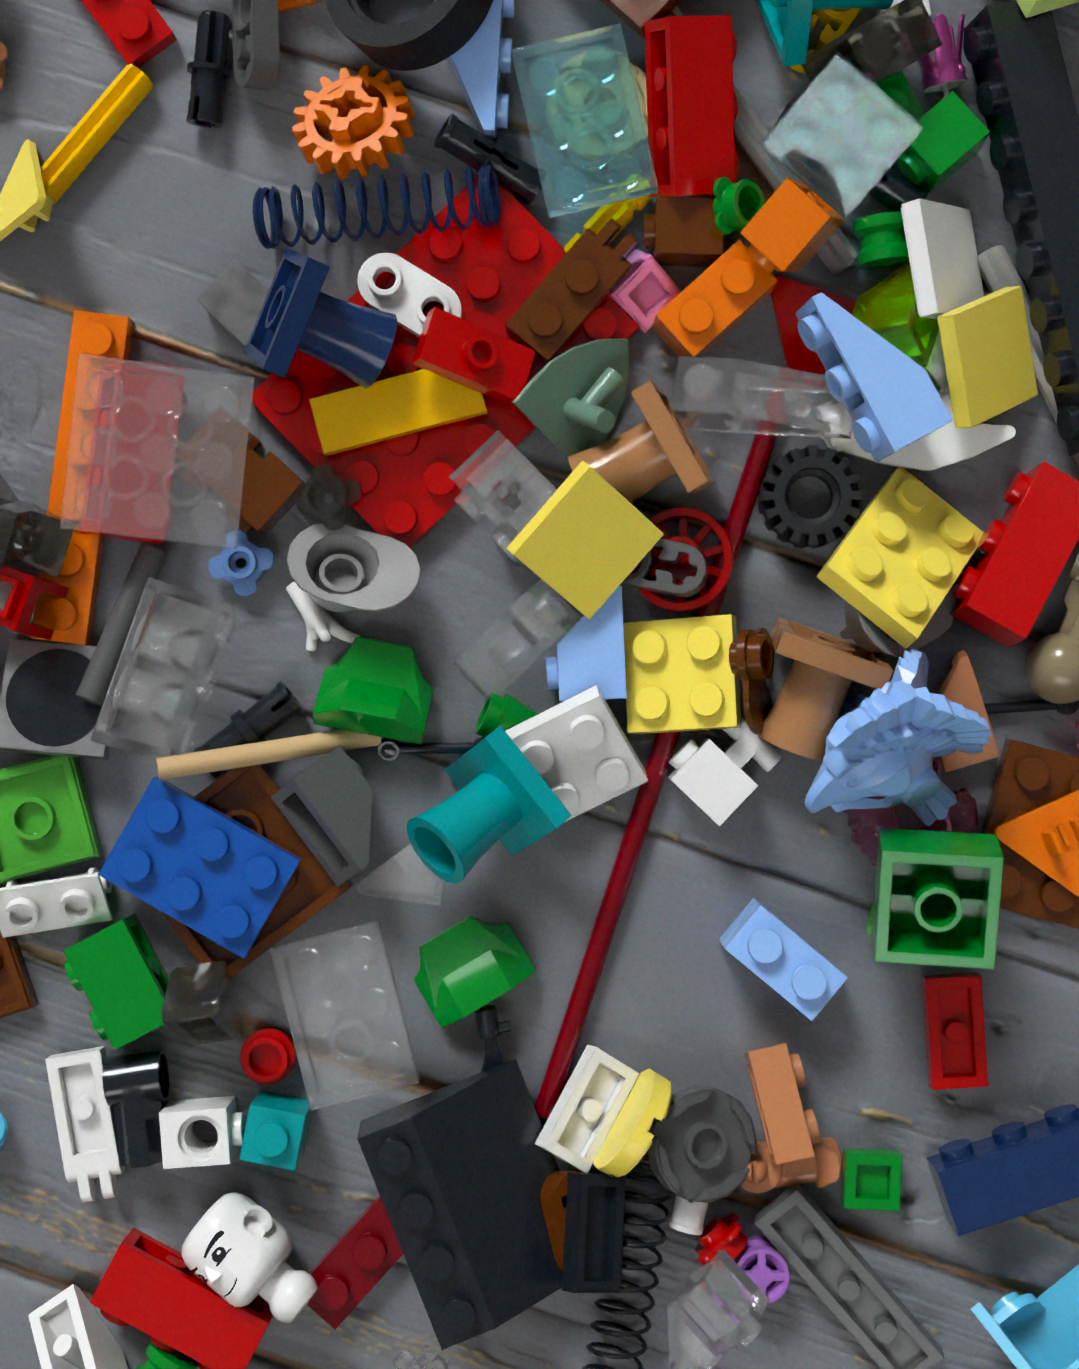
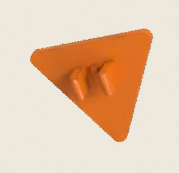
[994,790,1079,898]

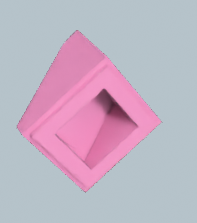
[608,249,682,333]

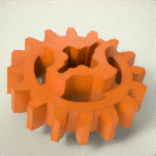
[292,65,416,180]

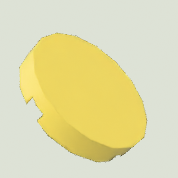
[593,1068,672,1178]

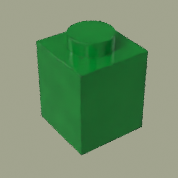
[894,90,990,193]

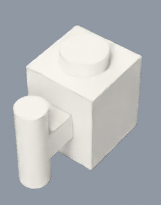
[667,717,782,826]

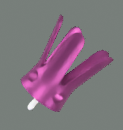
[907,14,967,97]

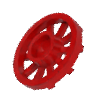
[631,507,734,612]

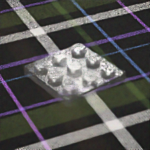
[60,353,254,549]

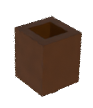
[642,196,723,267]

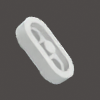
[357,253,463,338]

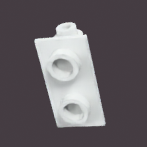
[0,867,113,938]

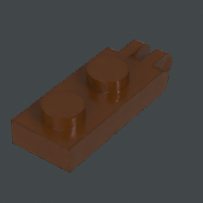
[505,218,638,363]

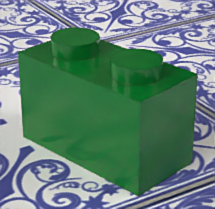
[63,913,185,1050]

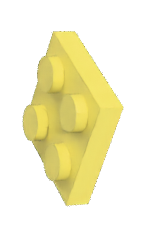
[623,614,742,734]

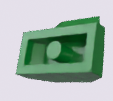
[313,637,433,745]
[414,916,536,1028]

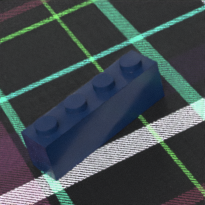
[927,1104,1079,1236]

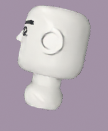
[182,1192,318,1323]

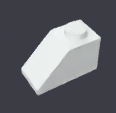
[28,1284,128,1369]

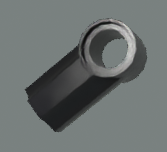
[102,1051,169,1168]

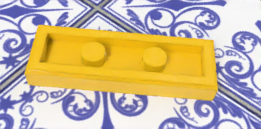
[309,369,487,456]

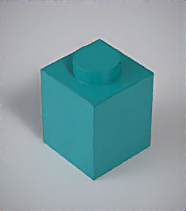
[239,1090,314,1171]

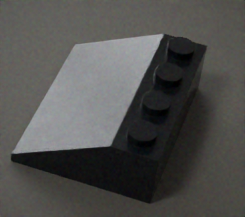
[357,1059,567,1350]

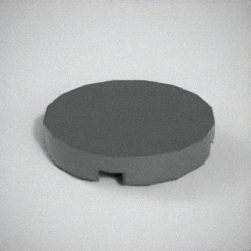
[647,1086,757,1203]

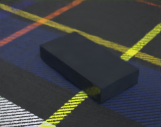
[562,1172,626,1293]

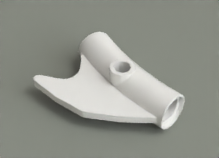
[815,330,1016,471]

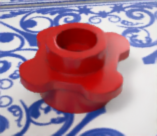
[695,1213,748,1269]

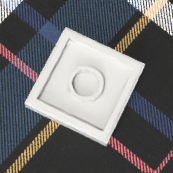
[901,198,984,319]

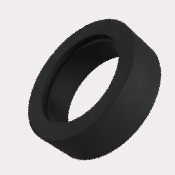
[326,0,493,71]

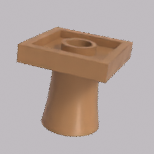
[568,380,717,503]
[759,616,893,761]

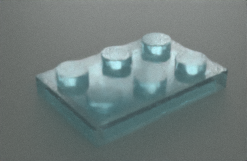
[511,23,658,218]

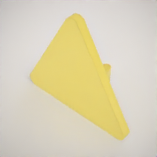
[0,139,53,241]

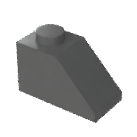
[271,746,374,887]

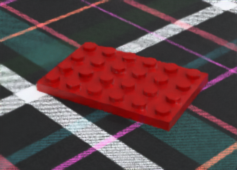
[247,178,639,549]

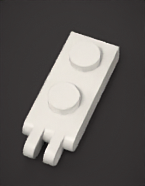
[45,1046,125,1203]

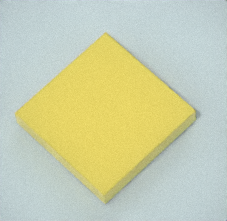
[937,286,1038,428]
[507,460,664,620]

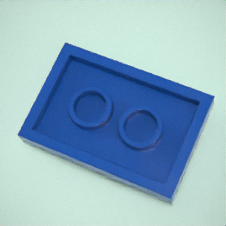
[98,776,303,959]

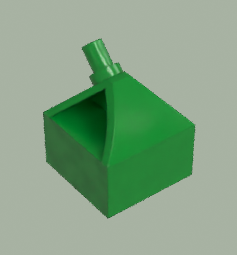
[872,828,1004,969]

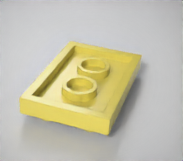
[816,467,984,649]

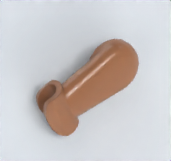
[740,1137,842,1194]

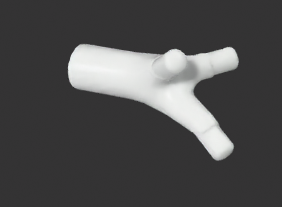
[286,581,361,652]

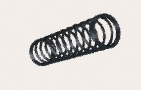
[582,1152,675,1369]

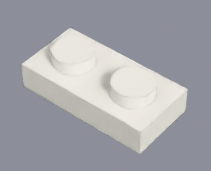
[535,1044,639,1173]

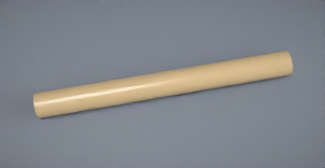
[156,729,381,781]

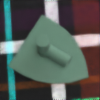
[512,339,629,460]

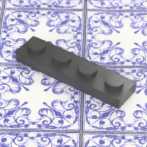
[755,1183,944,1369]

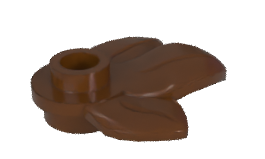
[729,628,775,735]

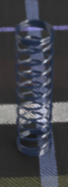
[252,164,501,249]

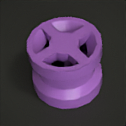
[730,1236,790,1305]

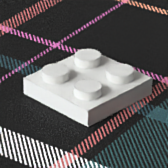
[505,685,648,822]

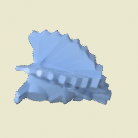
[804,646,993,826]

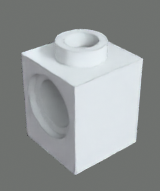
[159,1096,246,1169]

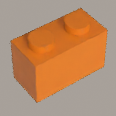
[740,178,845,273]
[652,239,778,368]

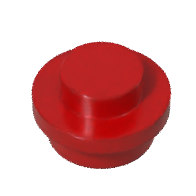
[240,1028,296,1085]

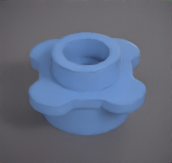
[208,530,275,596]

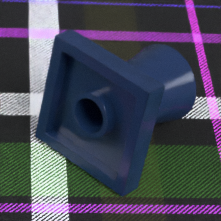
[244,247,397,388]

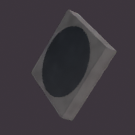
[0,639,122,760]

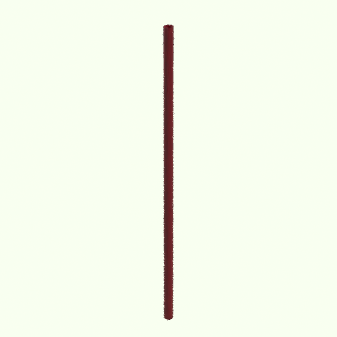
[535,380,793,1119]

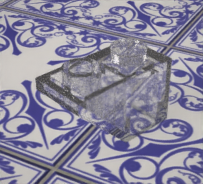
[667,1249,770,1369]

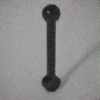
[984,700,1079,715]
[378,737,485,761]

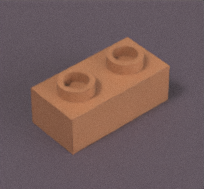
[744,1043,820,1165]

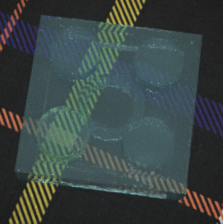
[761,51,923,218]

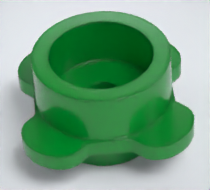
[713,177,765,235]

